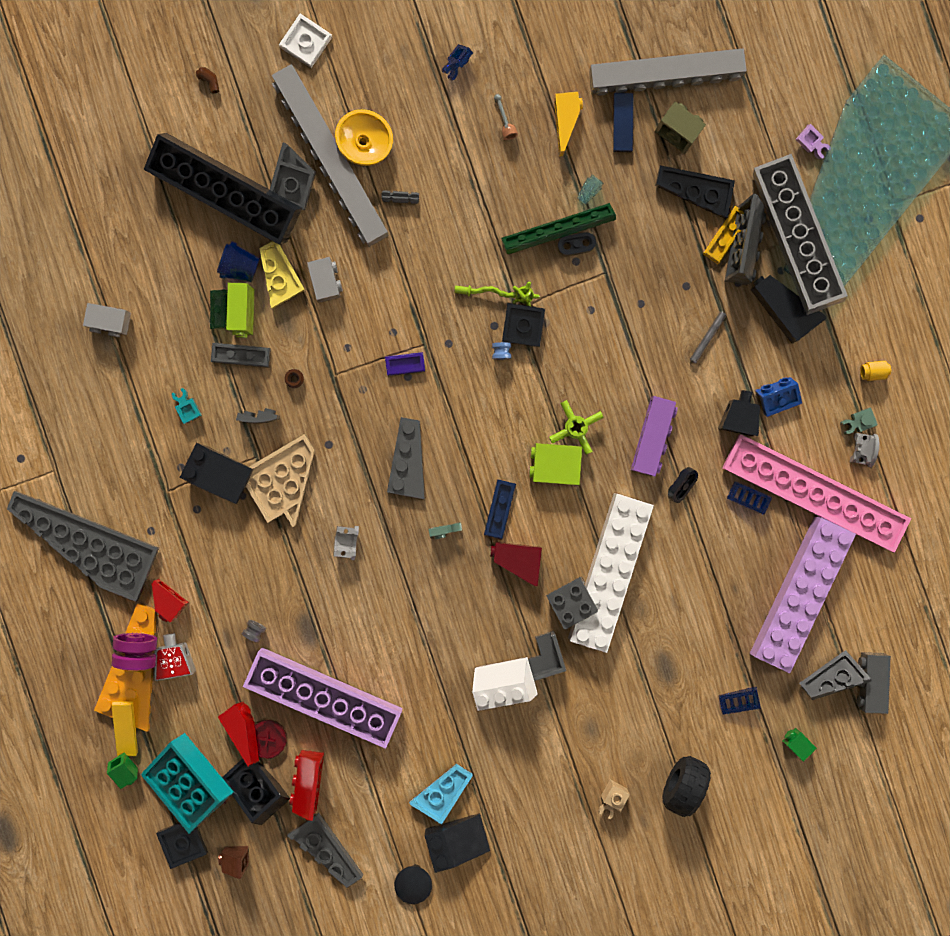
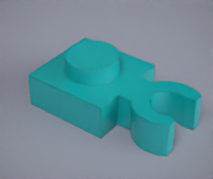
[171,388,202,424]

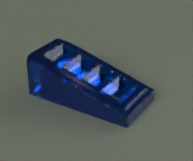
[727,481,772,515]
[719,687,761,715]

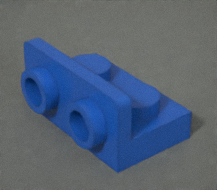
[756,377,802,417]

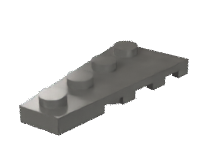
[287,813,364,888]

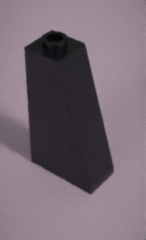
[750,275,827,343]

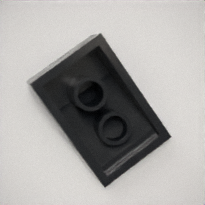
[179,443,254,504]
[222,758,290,825]
[424,813,490,873]

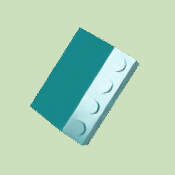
[141,733,234,834]

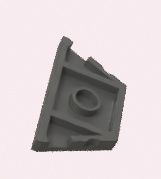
[270,142,316,210]

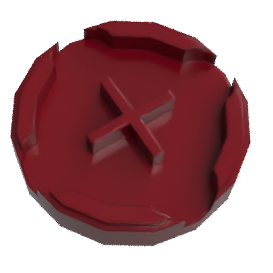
[255,720,287,759]

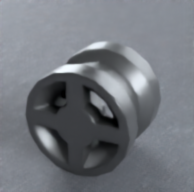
[241,620,266,643]

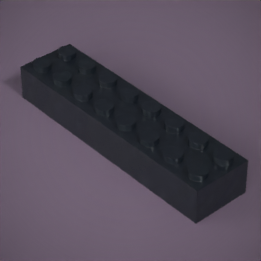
[143,133,302,245]

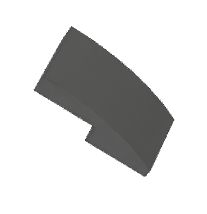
[236,408,280,423]

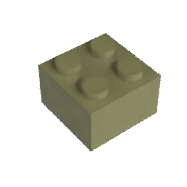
[654,102,706,154]

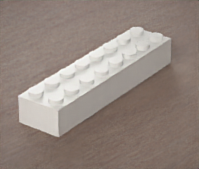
[568,493,654,653]

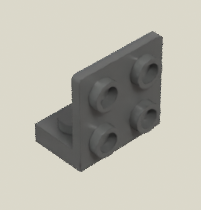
[546,577,598,629]

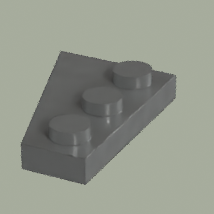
[799,650,872,700]

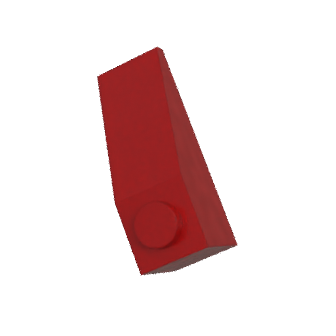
[218,701,259,766]

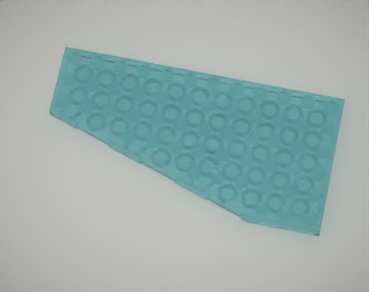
[783,55,950,286]

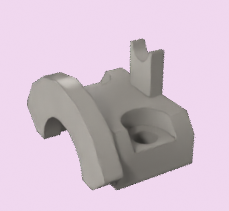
[850,433,879,468]
[333,526,359,560]

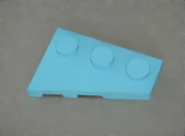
[409,764,473,824]

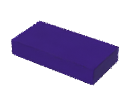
[385,352,425,376]

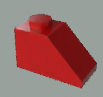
[152,579,189,623]

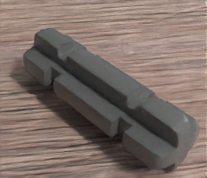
[382,190,419,204]

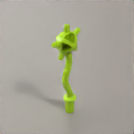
[454,282,540,307]

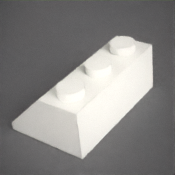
[472,657,538,711]

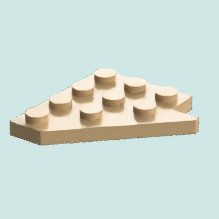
[246,434,315,527]

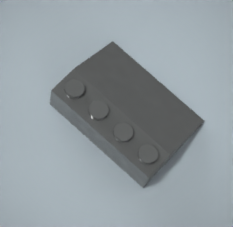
[724,194,766,285]

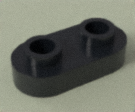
[557,232,596,256]
[668,467,698,503]

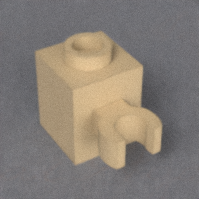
[598,779,630,819]

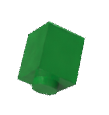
[782,728,817,762]
[107,752,138,789]

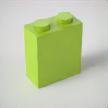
[226,283,255,338]
[529,443,582,485]

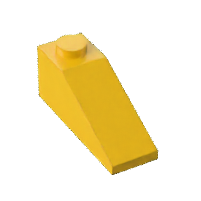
[554,92,583,157]

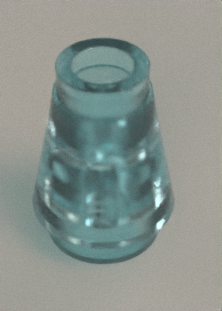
[577,175,604,205]

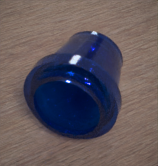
[217,241,260,283]

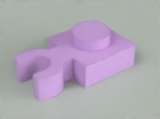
[796,124,831,159]

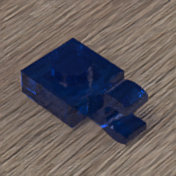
[442,44,473,80]

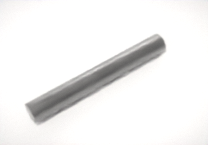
[690,311,727,364]

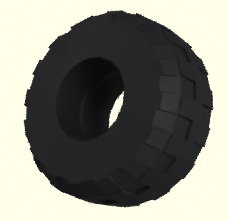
[662,756,711,817]

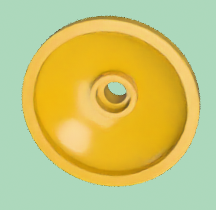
[335,109,393,166]

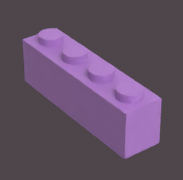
[631,396,678,476]

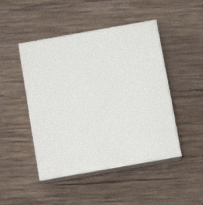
[279,14,332,68]

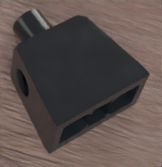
[718,390,760,437]

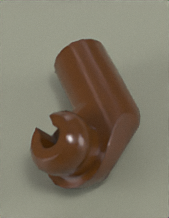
[196,67,219,94]

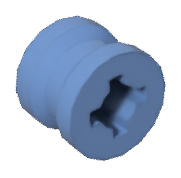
[492,342,511,360]

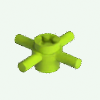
[549,400,604,455]

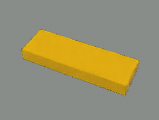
[703,206,744,264]
[111,701,138,756]

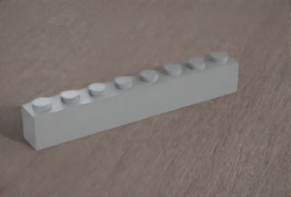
[589,48,746,96]

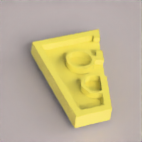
[259,241,305,309]

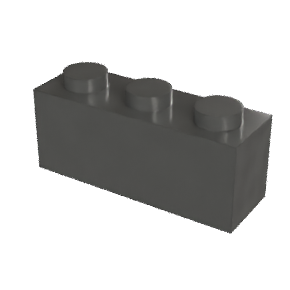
[857,652,891,714]

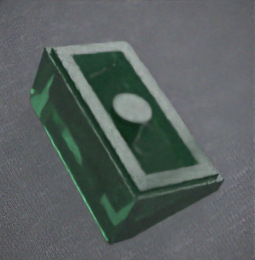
[210,289,228,329]

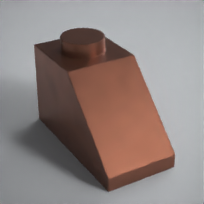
[218,846,248,879]

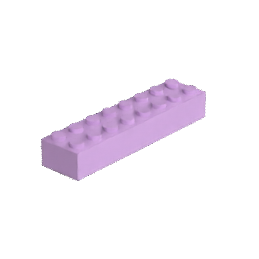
[750,516,856,673]
[243,648,403,749]

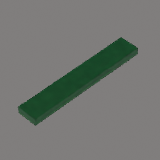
[501,203,616,255]

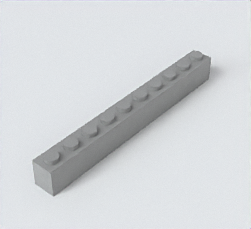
[272,64,389,247]

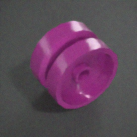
[111,633,157,670]

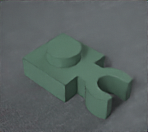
[840,407,878,434]
[429,522,462,539]

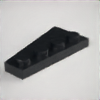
[655,165,735,219]

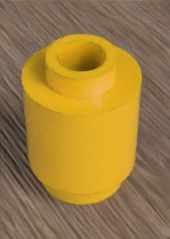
[860,361,891,381]

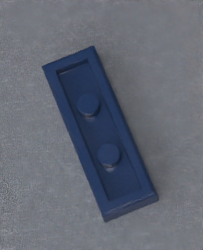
[613,93,634,152]
[484,479,516,539]

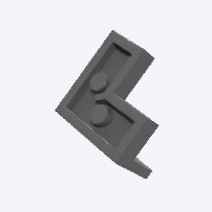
[528,631,567,681]

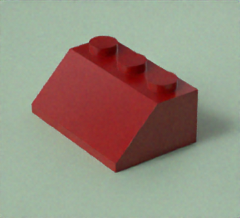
[289,750,324,821]

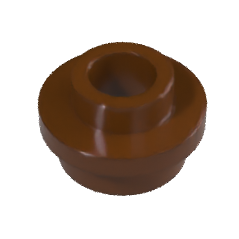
[285,369,304,388]

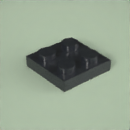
[502,303,545,347]
[156,822,208,869]

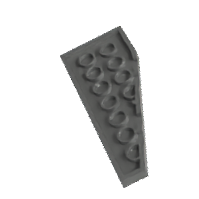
[7,491,159,602]

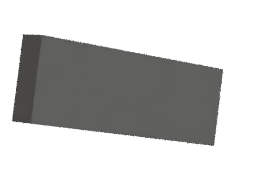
[211,343,271,368]

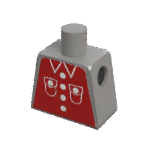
[155,633,196,681]

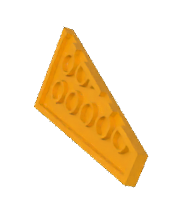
[94,603,157,732]

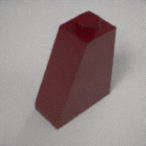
[490,542,542,586]

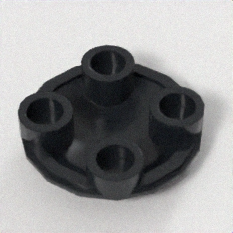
[394,864,432,904]

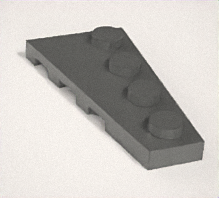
[387,417,425,499]

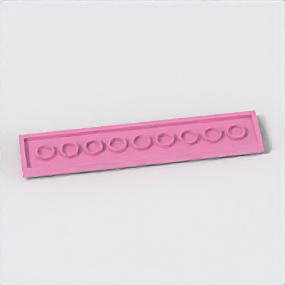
[722,434,911,553]

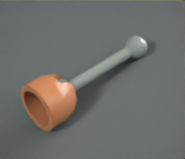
[494,94,518,140]

